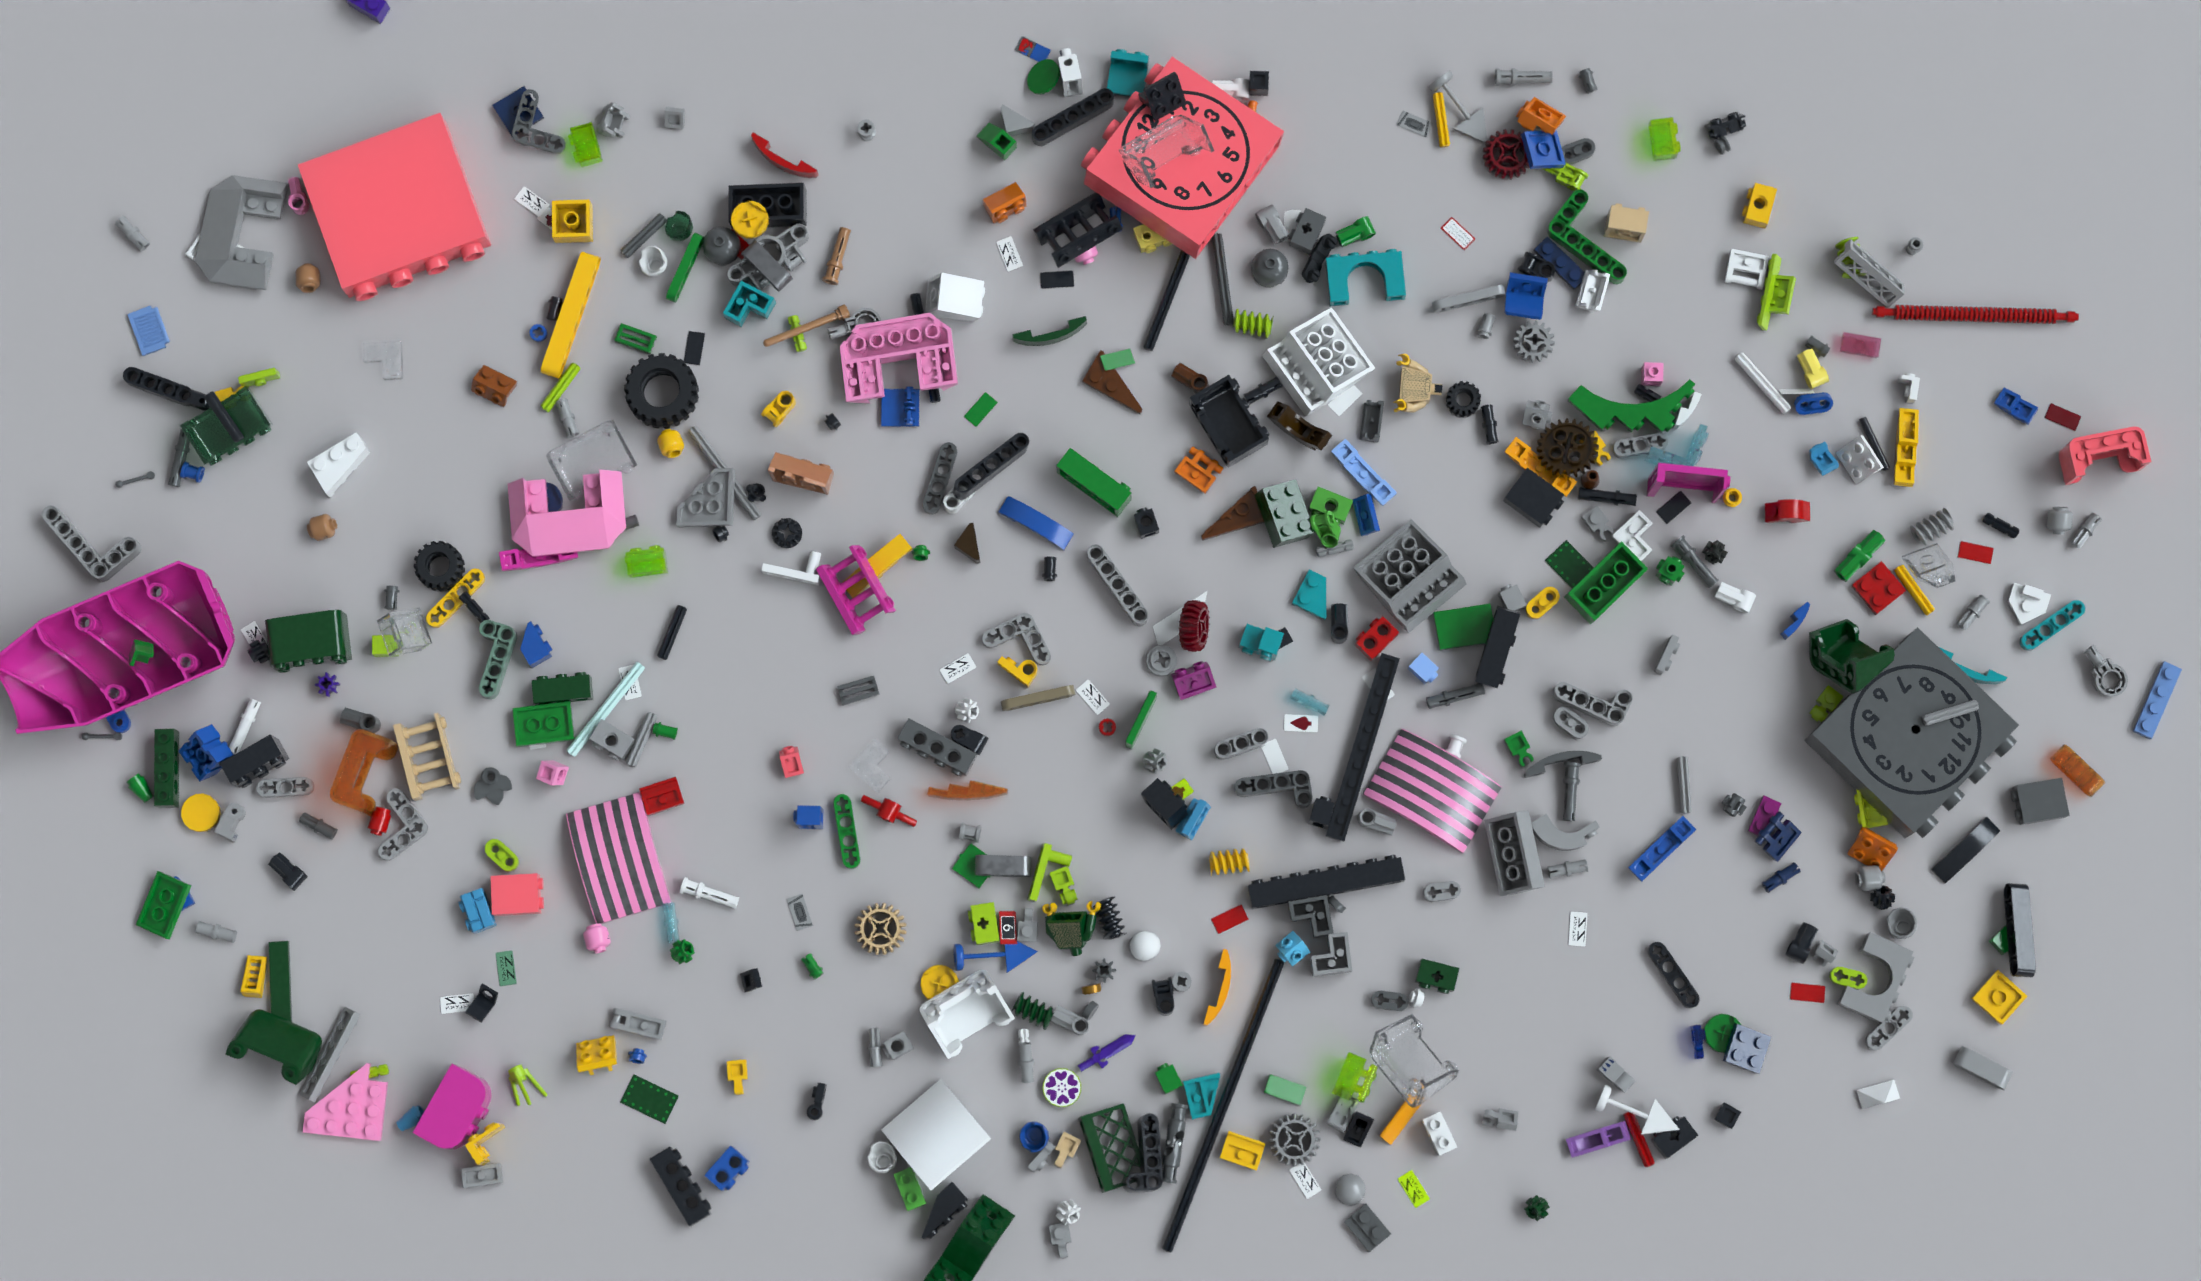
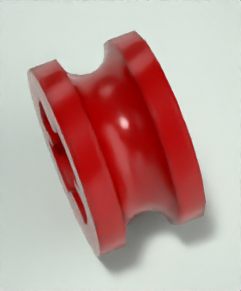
[1099,718,1116,736]

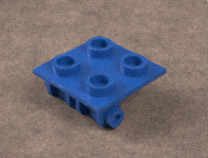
[881,386,919,427]

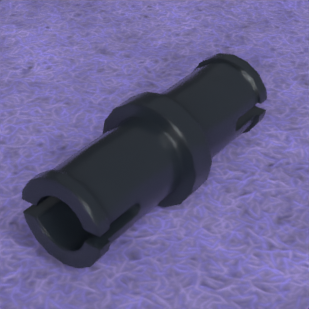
[1243,376,1283,405]
[1481,404,1499,444]

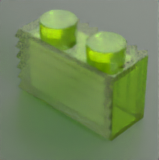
[568,122,603,167]

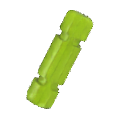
[788,315,807,352]
[350,1064,389,1078]

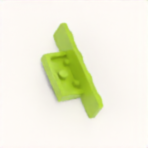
[1757,253,1796,331]

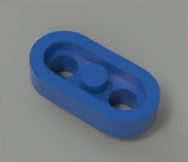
[1794,392,1833,415]
[106,710,131,733]

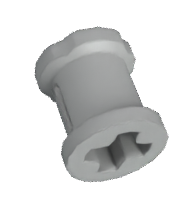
[858,120,876,141]
[959,823,981,843]

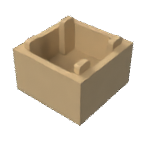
[1604,203,1649,243]

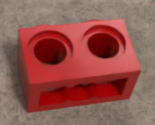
[1355,616,1399,662]

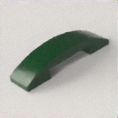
[1012,316,1087,346]

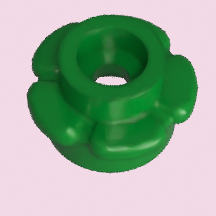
[912,545,930,561]

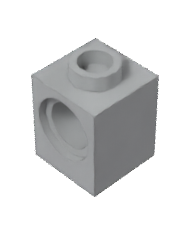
[1498,584,1527,612]
[882,1031,914,1060]

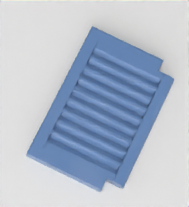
[127,306,170,356]

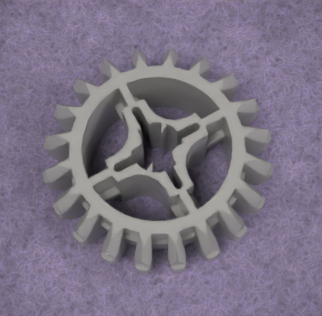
[1268,1113,1321,1166]

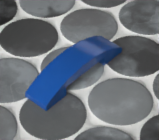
[999,496,1074,550]
[1628,816,1696,882]

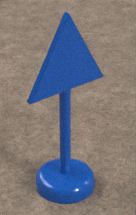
[953,941,1038,973]

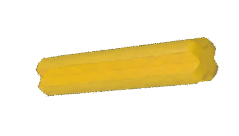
[1433,92,1450,147]
[1894,565,1935,615]

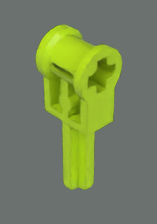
[1542,162,1589,192]

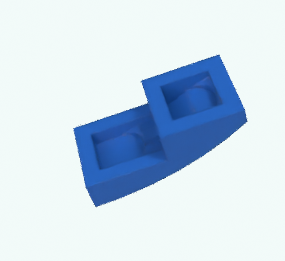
[1994,387,2038,425]
[1780,602,1810,640]

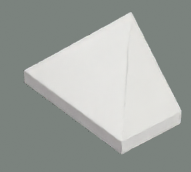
[1856,1080,1900,1109]

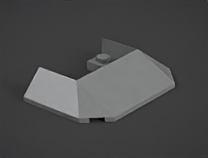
[195,175,288,290]

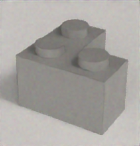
[1310,932,1352,977]

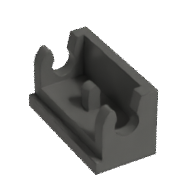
[1360,400,1384,442]

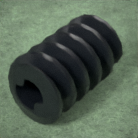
[1093,896,1127,939]

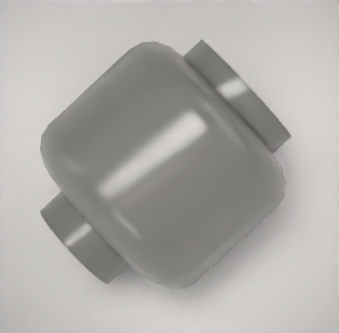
[2047,507,2073,534]
[1855,865,1886,891]

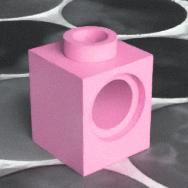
[1641,362,1663,386]
[536,760,569,785]

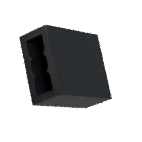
[1503,468,1564,528]

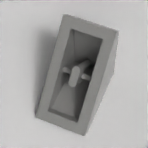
[1001,104,1035,137]

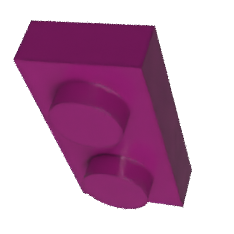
[1748,796,1782,836]

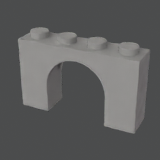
[1837,932,1914,1024]

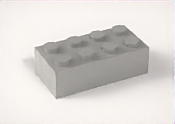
[1484,811,1545,896]

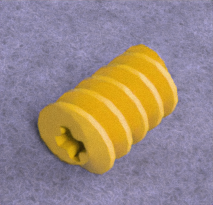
[1209,848,1250,876]

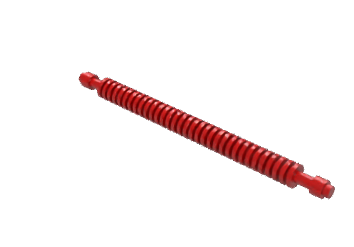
[1872,305,2079,324]

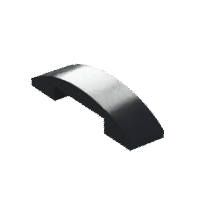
[1931,817,2000,883]

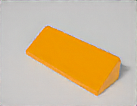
[1379,1089,1425,1145]

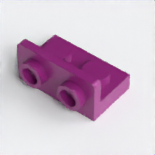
[1171,661,1217,700]

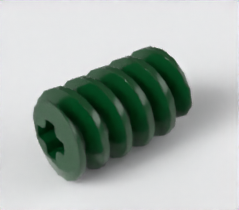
[1011,992,1054,1030]

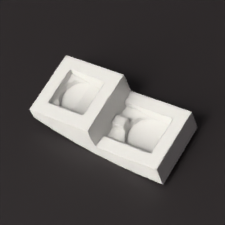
[1673,392,1702,430]

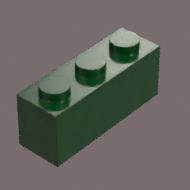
[531,672,593,705]

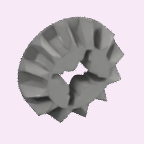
[1146,645,1177,676]

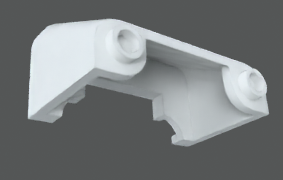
[919,970,1015,1059]

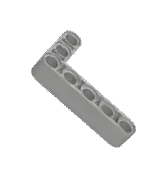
[42,505,142,582]

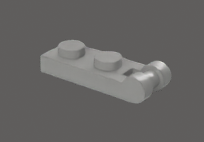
[609,1008,667,1040]

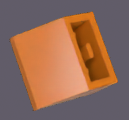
[982,182,1027,223]

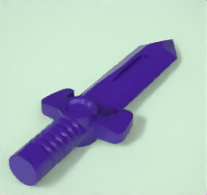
[1077,1034,1136,1072]

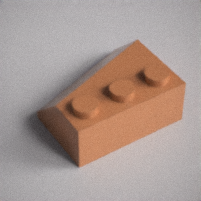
[768,452,834,495]

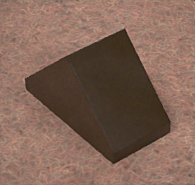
[954,523,981,563]

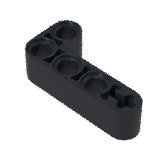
[1122,1113,1163,1193]

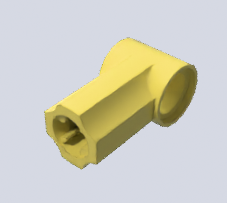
[1797,349,1829,389]

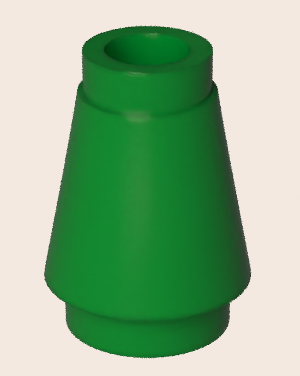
[126,773,154,803]

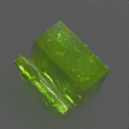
[625,545,668,578]
[1332,1052,1378,1103]

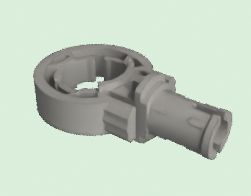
[827,308,882,340]
[2084,645,2128,697]

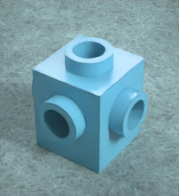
[1275,931,1310,967]

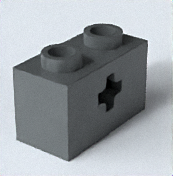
[1288,208,1326,255]

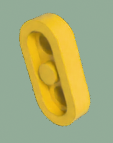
[1526,587,1560,619]

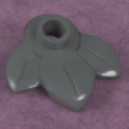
[474,767,512,805]

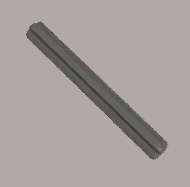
[1212,233,1234,325]

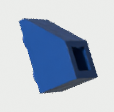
[520,621,552,668]

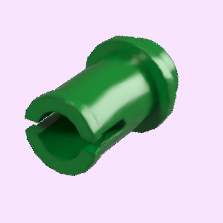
[652,722,678,740]
[801,953,823,979]

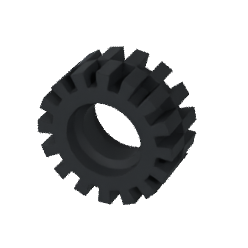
[1446,381,1481,418]

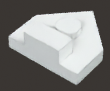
[2007,583,2051,625]

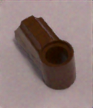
[1171,363,1208,394]

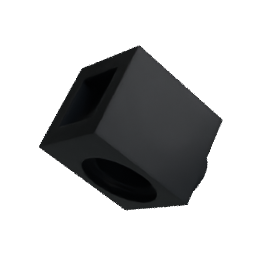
[1249,71,1269,96]
[1134,507,1159,539]

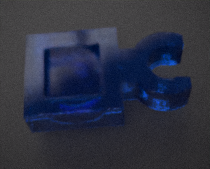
[1690,1025,1706,1059]

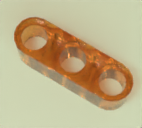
[2050,744,2105,797]

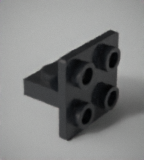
[1138,72,1186,121]

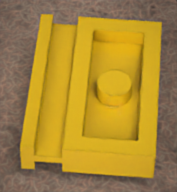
[1220,1131,1266,1171]

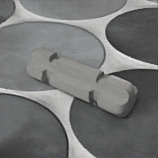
[1316,539,1354,557]

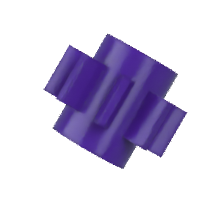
[315,672,340,697]

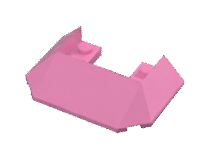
[840,313,958,403]
[508,469,626,557]

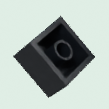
[1141,778,1188,830]

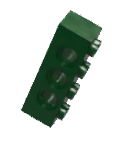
[154,729,179,808]

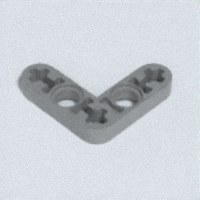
[982,613,1051,666]
[378,789,428,860]

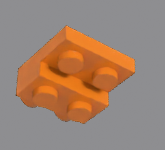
[1516,97,1566,135]

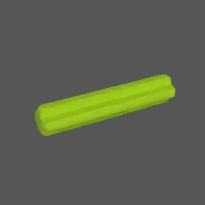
[541,362,580,412]

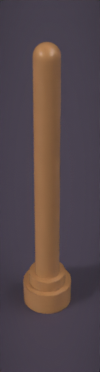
[763,304,850,347]

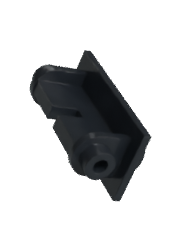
[1705,112,1746,139]

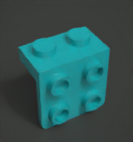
[1107,49,1149,96]

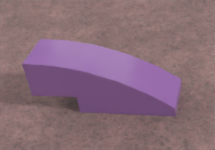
[1566,1121,1631,1158]

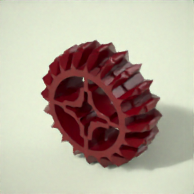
[1482,129,1530,180]
[1178,600,1210,652]

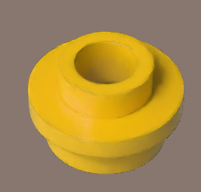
[1723,488,1742,507]

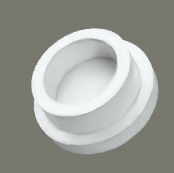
[1408,988,1425,1008]

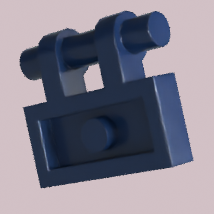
[1755,811,1802,862]

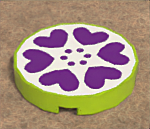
[1043,1068,1081,1107]

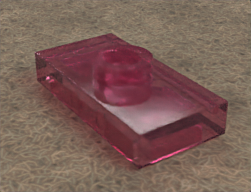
[1840,332,1881,358]

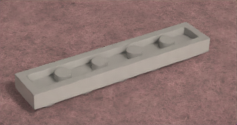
[300,1007,360,1102]

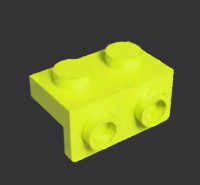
[1854,789,1889,828]

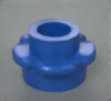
[628,1048,647,1064]

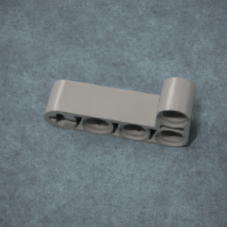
[1553,682,1633,726]

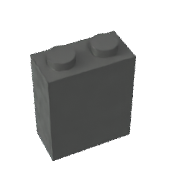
[2011,778,2070,825]

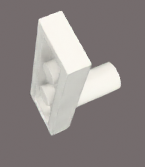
[762,551,821,586]

